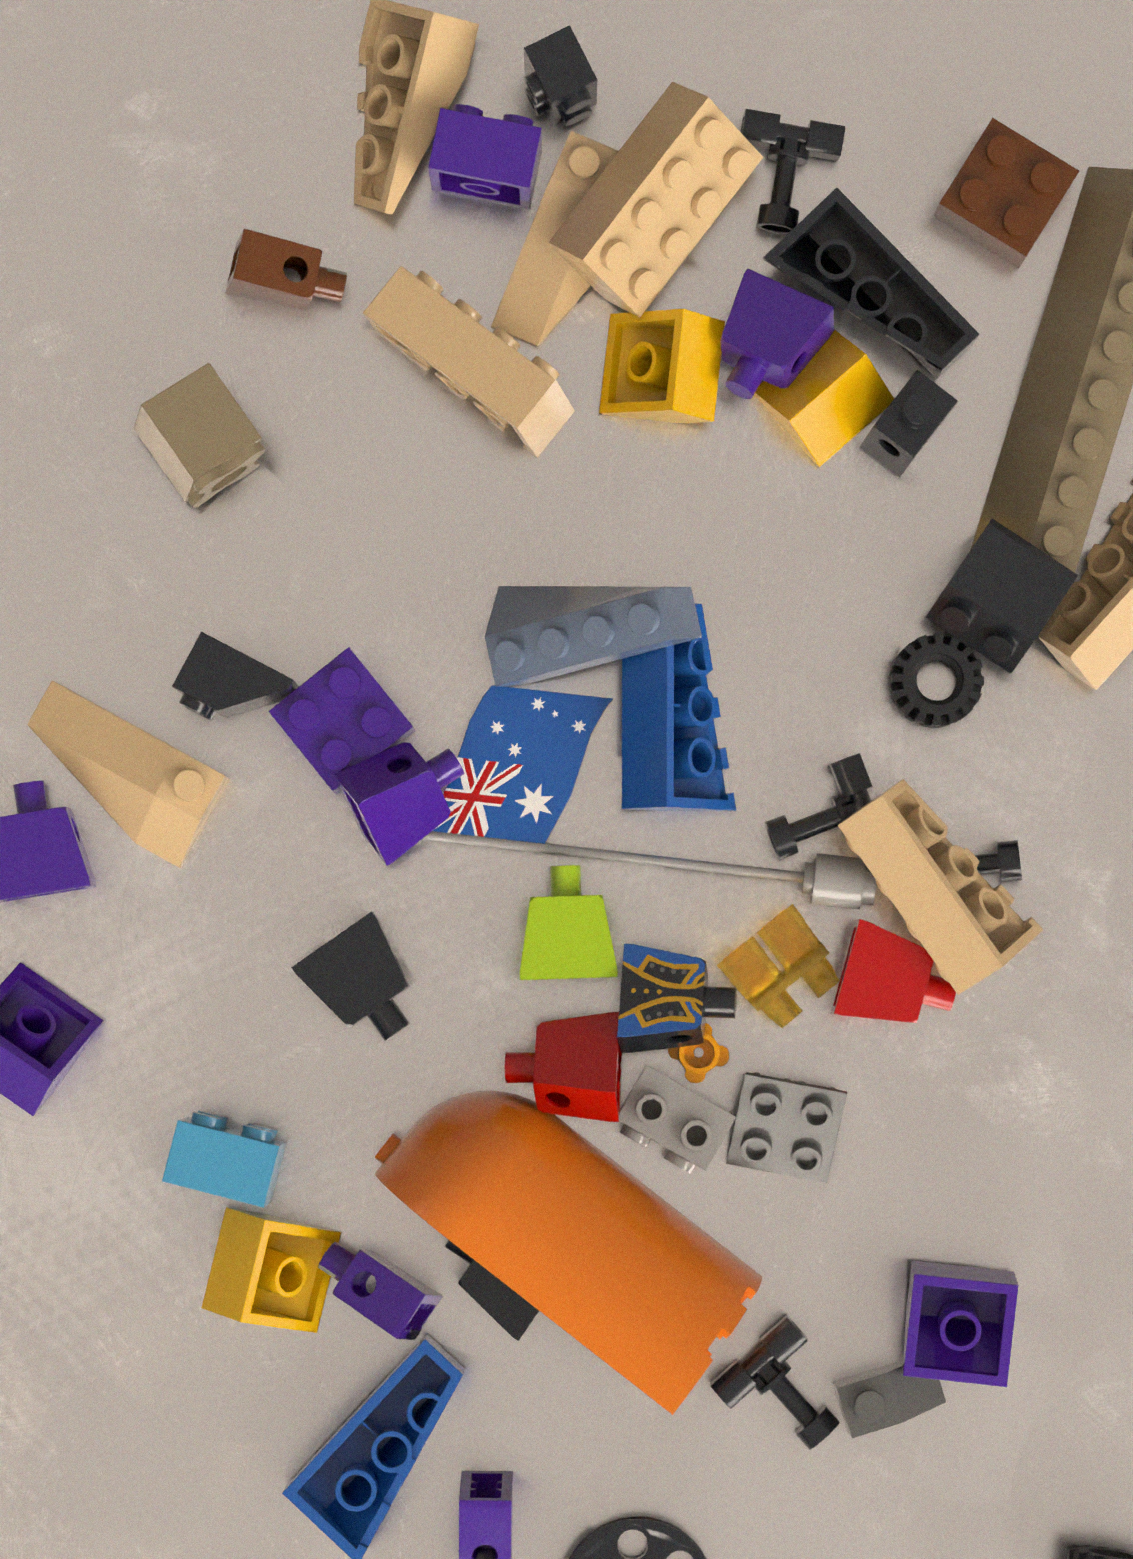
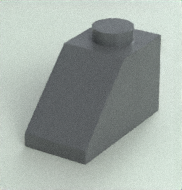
[832,1360,946,1438]

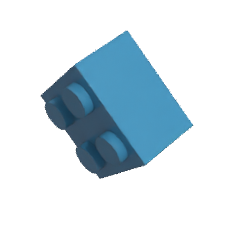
[162,1110,287,1208]

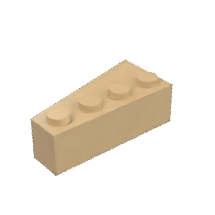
[363,266,575,458]

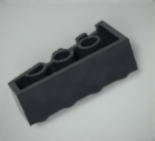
[763,188,979,379]

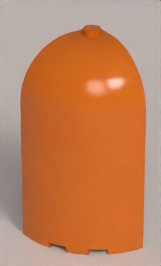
[374,1091,762,1415]

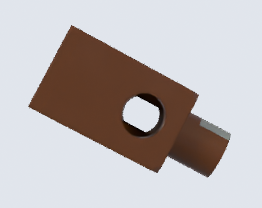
[225,229,347,309]

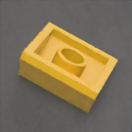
[754,329,894,468]

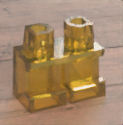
[715,904,840,1028]

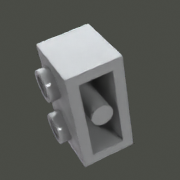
[619,1064,737,1174]

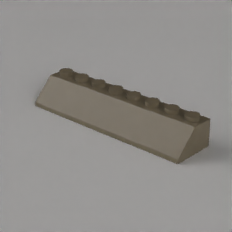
[970,166,1133,573]

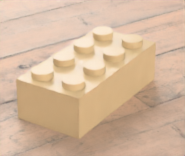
[548,82,763,317]

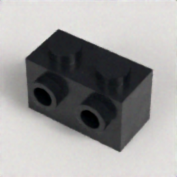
[524,25,598,126]

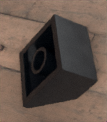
[926,518,1078,674]
[172,631,299,721]

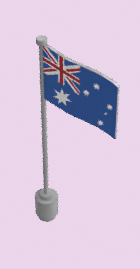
[417,685,876,909]

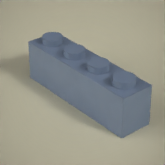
[485,586,702,686]

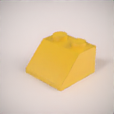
[599,309,725,423]
[201,1207,341,1333]

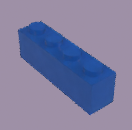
[622,603,736,811]
[282,1334,465,1559]

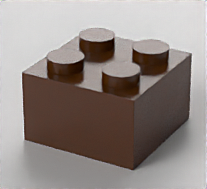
[933,117,1079,268]

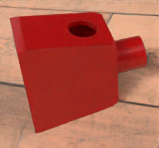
[830,919,956,1023]
[505,1012,623,1122]

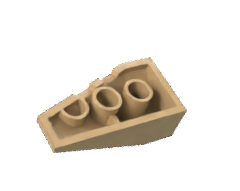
[354,0,479,215]
[491,131,618,347]
[27,680,230,868]

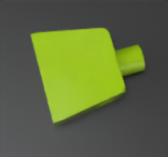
[520,865,618,980]

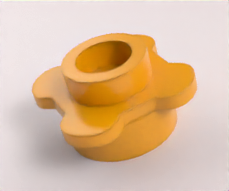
[668,1023,729,1083]

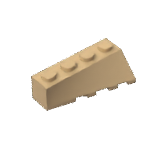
[1038,494,1133,690]
[838,779,1043,995]

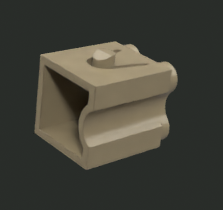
[134,363,266,508]

